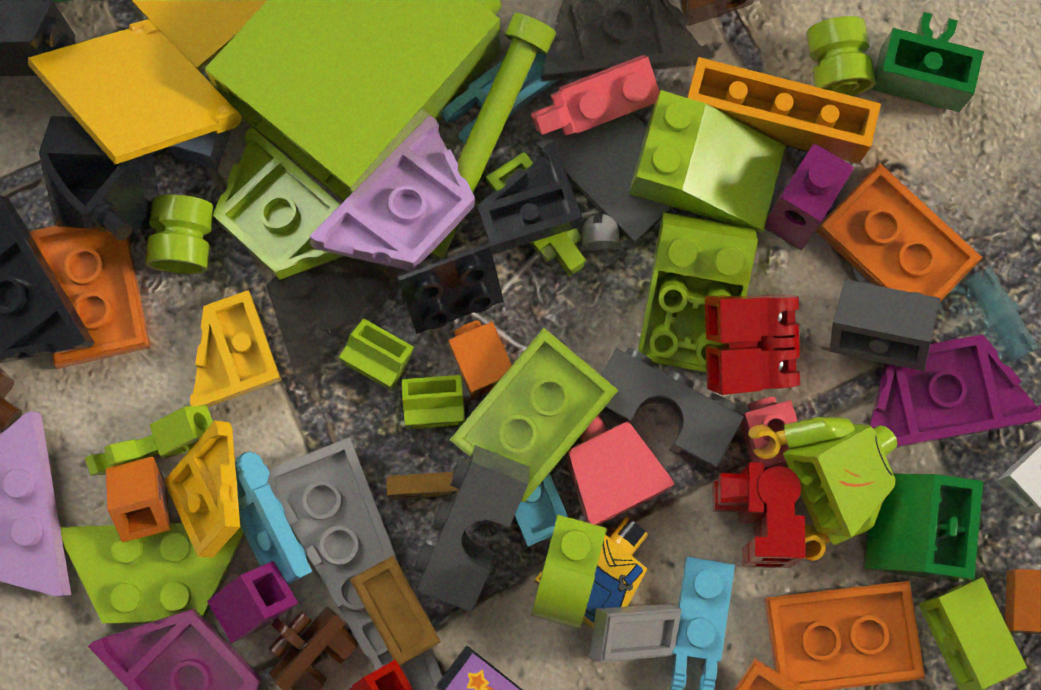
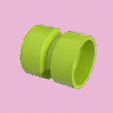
[806,16,876,96]
[145,194,214,274]

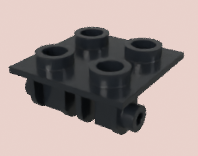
[398,243,504,334]

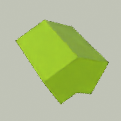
[339,318,414,391]
[402,375,465,430]

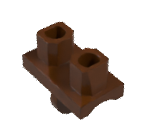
[268,606,357,690]

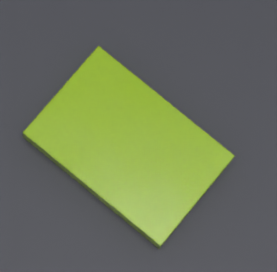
[450,328,618,502]

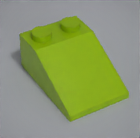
[628,90,786,233]

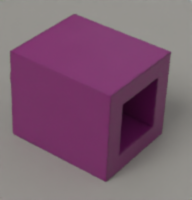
[207,561,298,644]

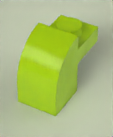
[530,515,607,629]

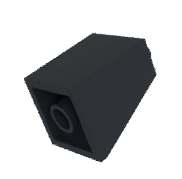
[0,0,76,76]

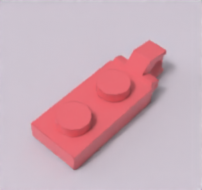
[531,55,660,136]

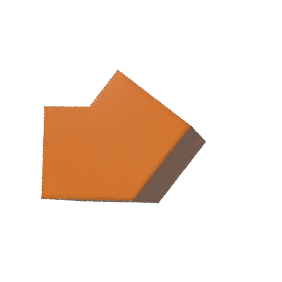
[1005,569,1041,634]

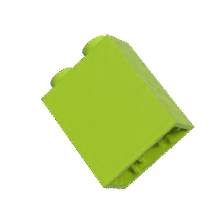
[205,0,502,202]

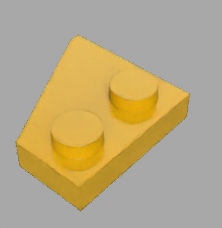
[190,290,282,407]
[164,421,240,558]

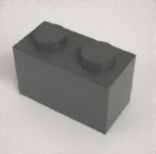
[829,279,940,371]

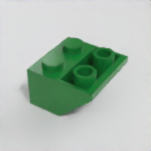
[863,473,983,583]

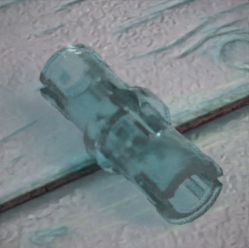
[965,266,1040,362]

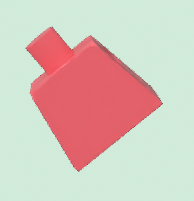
[566,413,675,525]

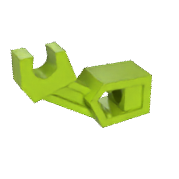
[85,405,213,476]

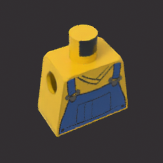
[534,517,648,629]

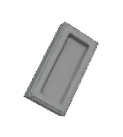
[589,604,681,663]

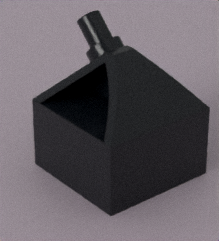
[39,116,159,240]

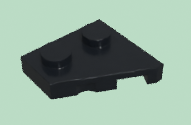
[477,142,583,254]

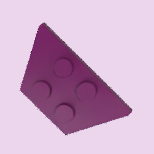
[869,334,1041,448]
[88,608,262,690]

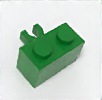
[871,12,984,112]

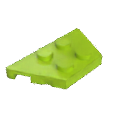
[213,127,343,280]
[60,523,245,624]

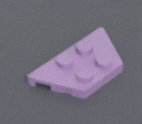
[310,115,475,271]
[0,411,71,597]

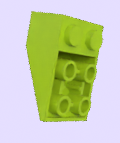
[638,212,758,372]

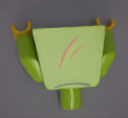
[748,417,897,561]

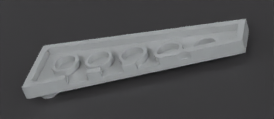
[267,437,442,690]

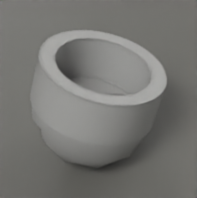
[582,214,620,250]

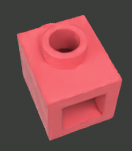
[740,397,797,471]

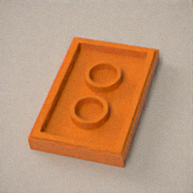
[816,163,983,303]
[29,226,151,369]
[764,581,925,690]

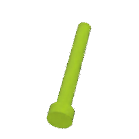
[431,13,556,259]

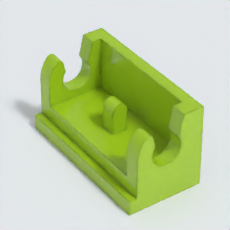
[918,577,1027,690]

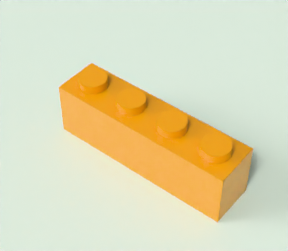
[686,57,881,164]

